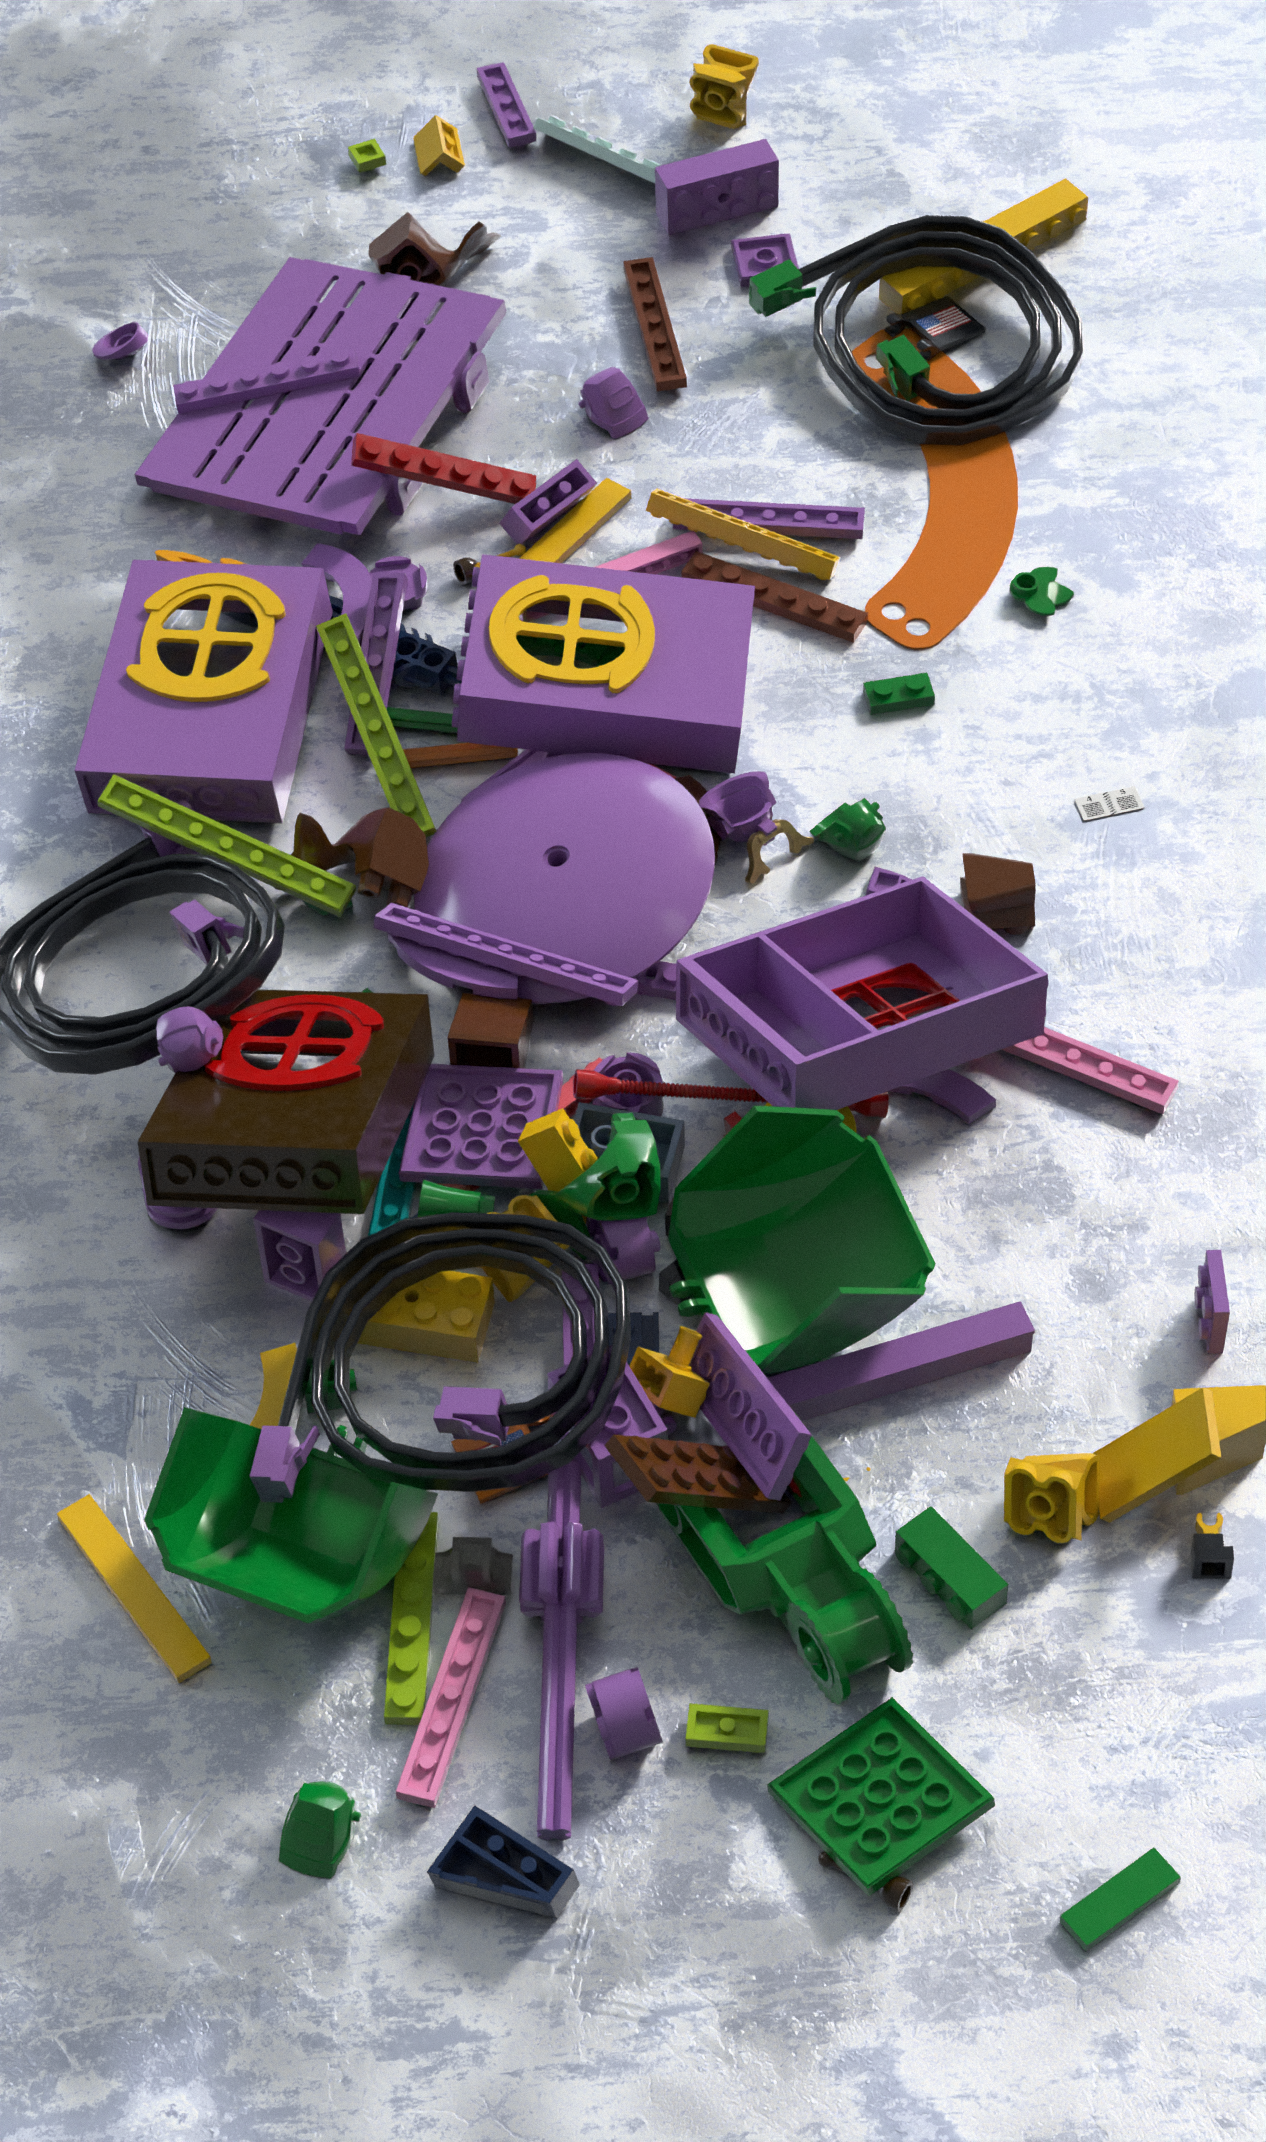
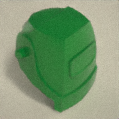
[809,798,886,861]
[279,1781,362,1878]

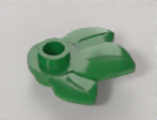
[1009,567,1074,616]

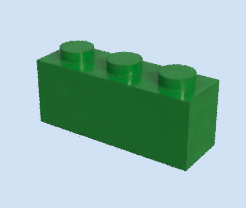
[894,1506,1009,1630]

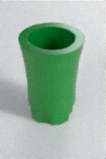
[418,1180,495,1217]

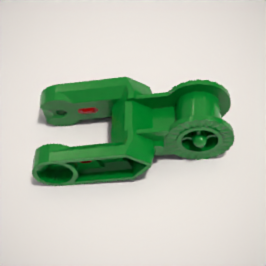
[656,1407,914,1705]

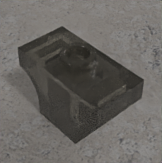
[433,1537,513,1596]

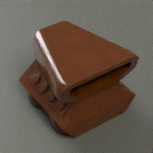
[960,853,1036,935]

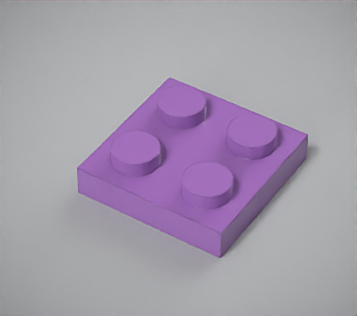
[1194,1250,1230,1354]

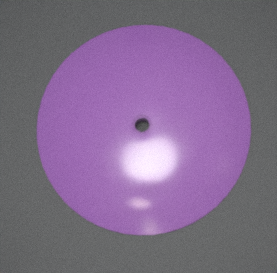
[414,753,715,1004]

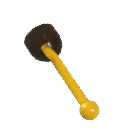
[453,544,526,585]

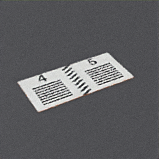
[1074,786,1145,821]

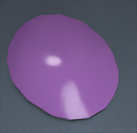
[92,321,149,360]

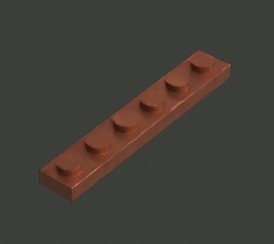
[623,257,687,392]
[681,551,868,643]

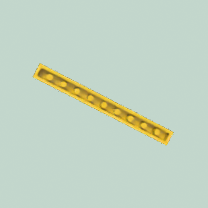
[646,488,840,581]

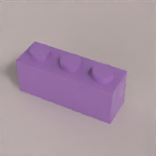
[499,459,597,544]

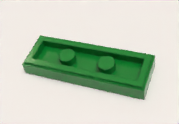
[1059,1847,1181,1952]

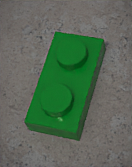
[863,672,935,715]

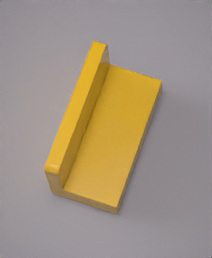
[413,115,465,176]

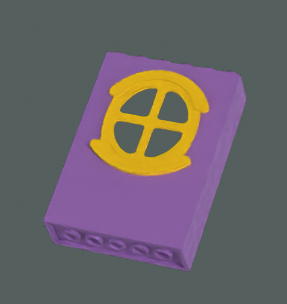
[452,554,755,773]
[74,560,333,824]

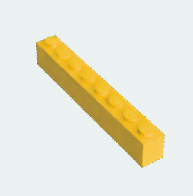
[879,178,1088,314]

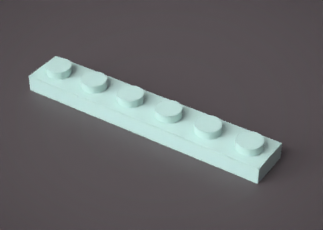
[533,116,660,183]

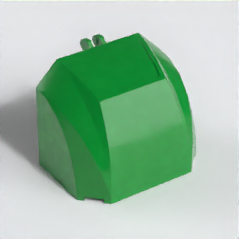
[668,1105,936,1374]
[144,1407,438,1624]

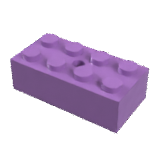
[655,139,779,235]

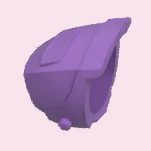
[579,367,649,439]
[156,1007,223,1073]

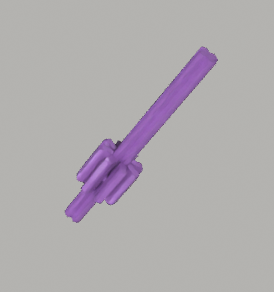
[519,1460,604,1841]

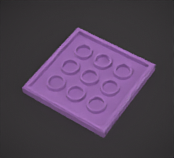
[399,1064,564,1189]

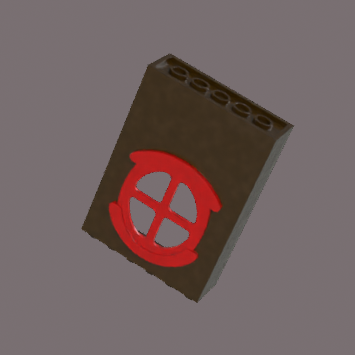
[137,989,435,1214]

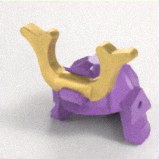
[699,771,814,883]

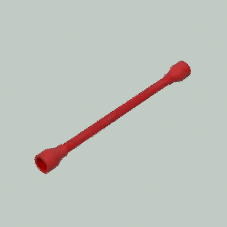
[573,1069,889,1118]

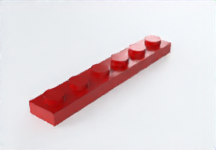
[351,433,537,504]

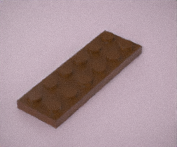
[604,1434,792,1514]

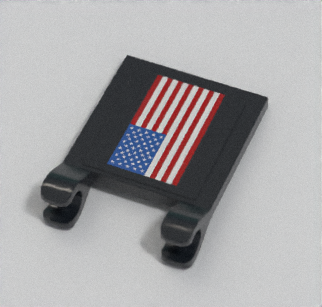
[884,296,986,362]

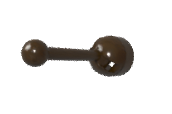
[818,1851,913,1912]

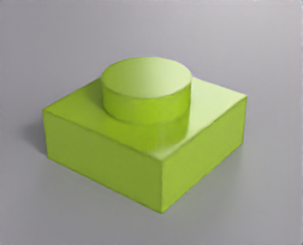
[348,139,386,173]

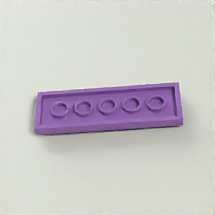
[689,1313,812,1501]

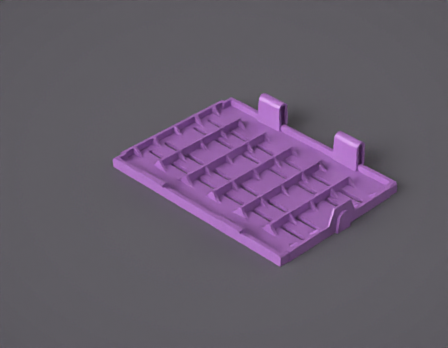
[134,257,506,535]

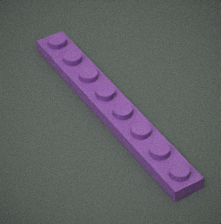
[374,903,638,1006]

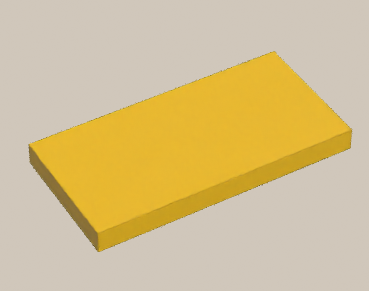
[1093,1387,1221,1523]

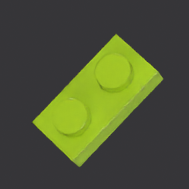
[685,1703,769,1753]

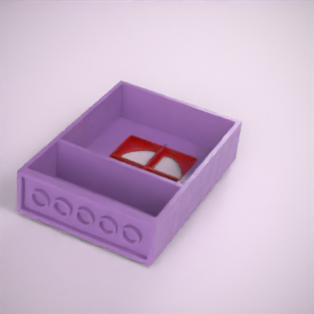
[676,876,1049,1110]

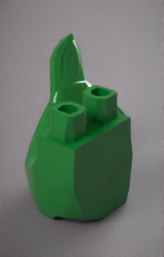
[528,1113,661,1260]

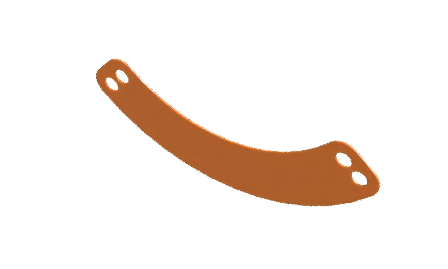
[852,328,1018,650]

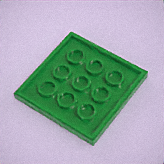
[767,1697,995,1897]

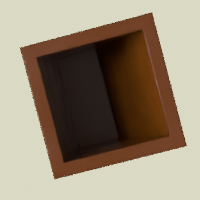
[447,993,534,1068]

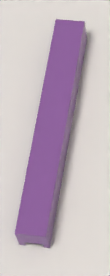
[767,1301,1035,1421]

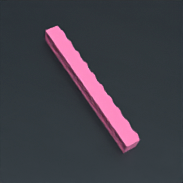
[519,531,703,622]

